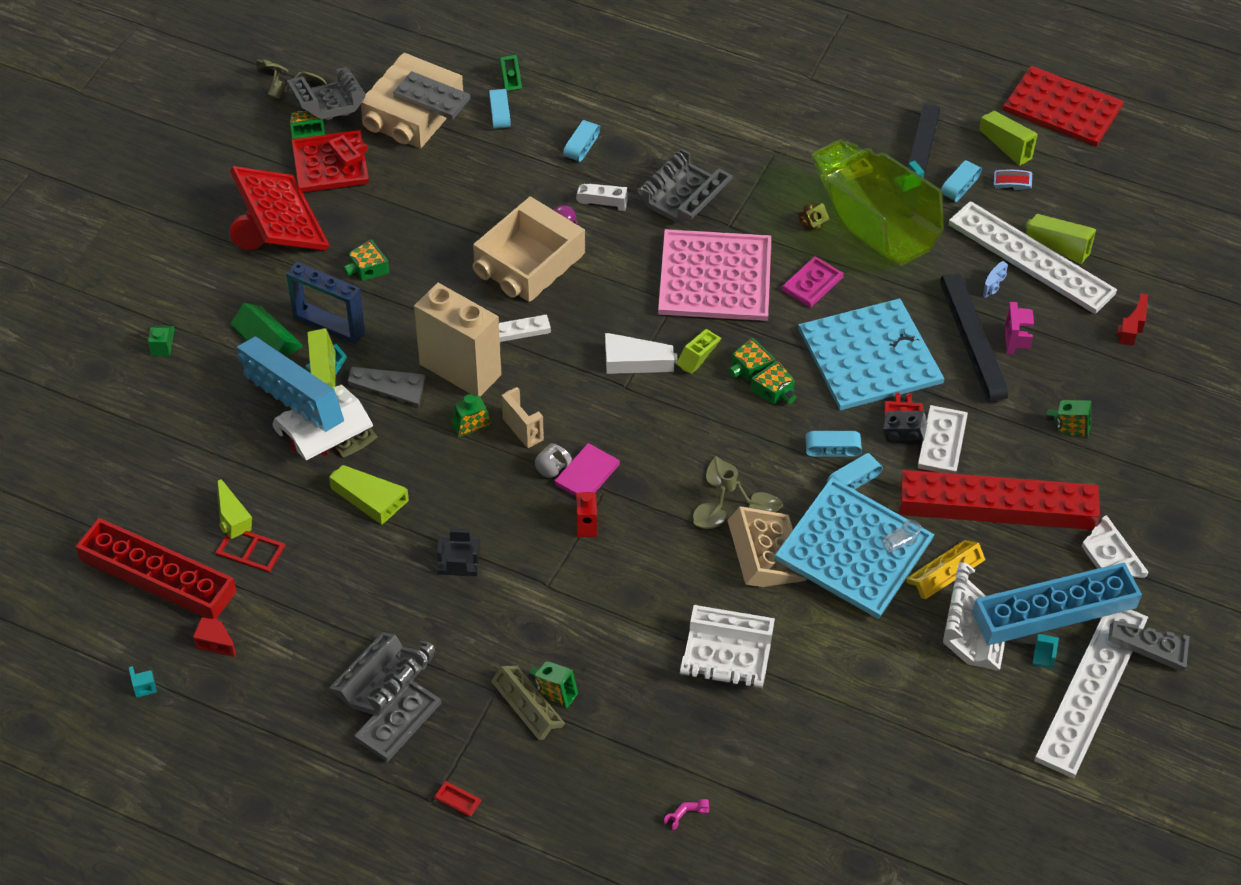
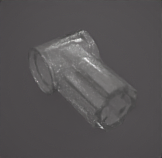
[882,520,921,553]

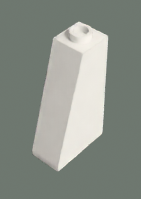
[605,333,677,374]

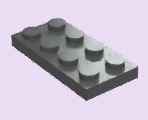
[393,71,470,120]
[354,681,441,762]

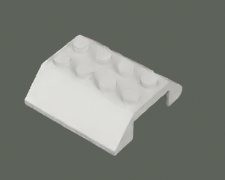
[273,385,373,460]
[943,562,1005,671]
[680,605,775,688]

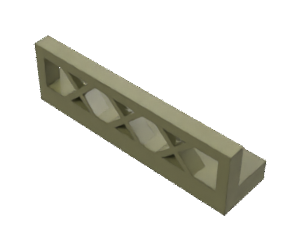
[491,666,565,740]

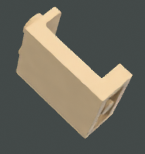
[502,387,544,448]

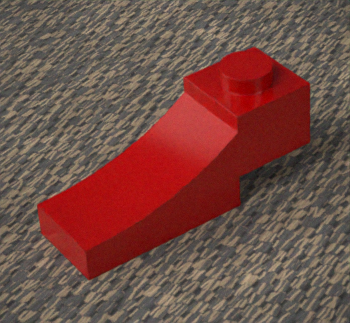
[1116,293,1148,346]

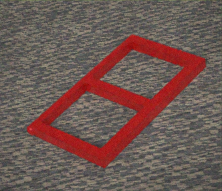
[215,531,285,572]

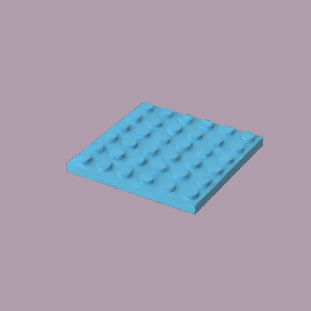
[798,299,944,410]
[774,477,934,619]

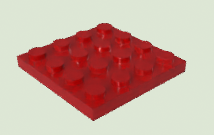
[292,130,369,192]

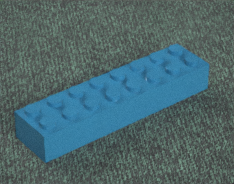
[237,336,344,432]
[972,562,1142,645]

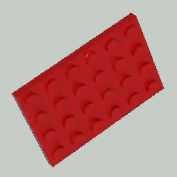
[1003,66,1124,147]
[230,166,330,250]

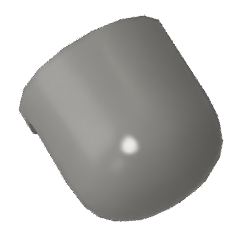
[535,443,572,478]

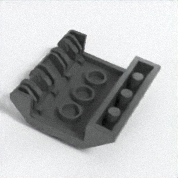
[287,67,366,120]
[638,149,733,223]
[329,632,435,716]

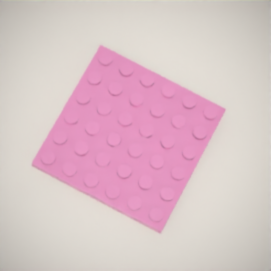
[658,229,771,321]

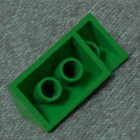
[231,303,303,357]

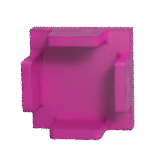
[1005,302,1034,354]

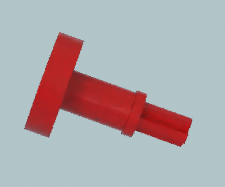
[230,210,264,250]

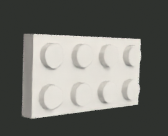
[918,405,968,474]

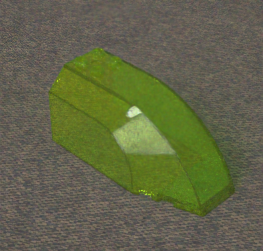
[812,139,944,265]

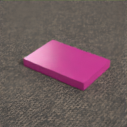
[782,256,844,308]
[555,443,620,496]

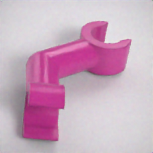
[664,799,709,830]

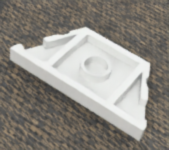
[1082,515,1148,578]

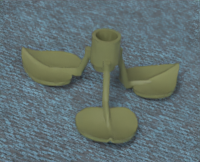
[256,59,327,100]
[693,456,783,529]

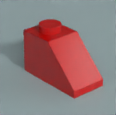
[193,617,236,657]

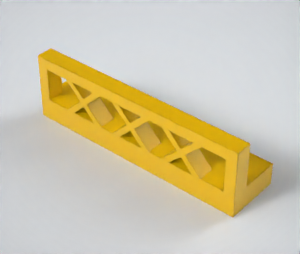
[906,540,985,599]

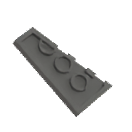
[348,367,426,408]
[1108,620,1190,672]

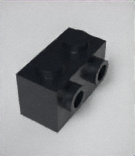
[883,411,928,442]

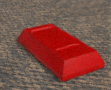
[434,781,482,817]

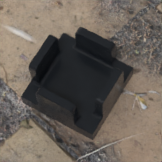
[437,529,481,576]

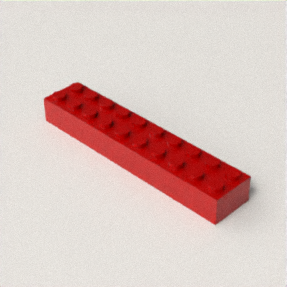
[899,470,1100,530]

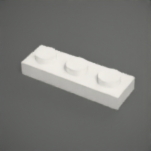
[499,315,551,342]

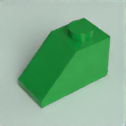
[498,55,522,91]
[148,326,175,357]

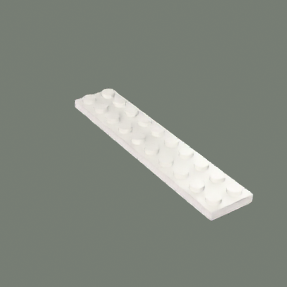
[949,201,1117,314]
[1034,610,1148,779]

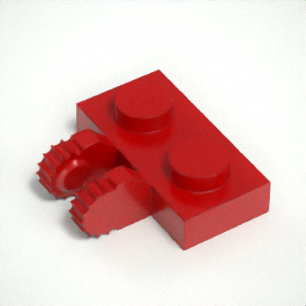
[328,135,368,167]
[884,392,923,420]

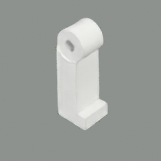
[576,184,628,211]

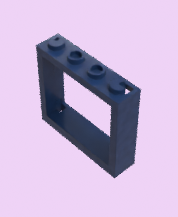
[286,262,365,344]

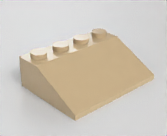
[728,506,807,587]

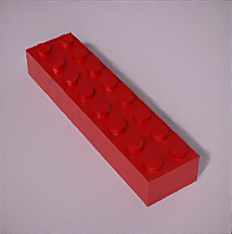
[76,518,237,619]

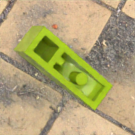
[676,329,721,374]
[217,479,252,539]

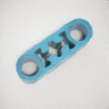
[489,89,511,129]
[563,120,600,162]
[940,160,982,202]
[805,431,862,457]
[827,453,883,490]

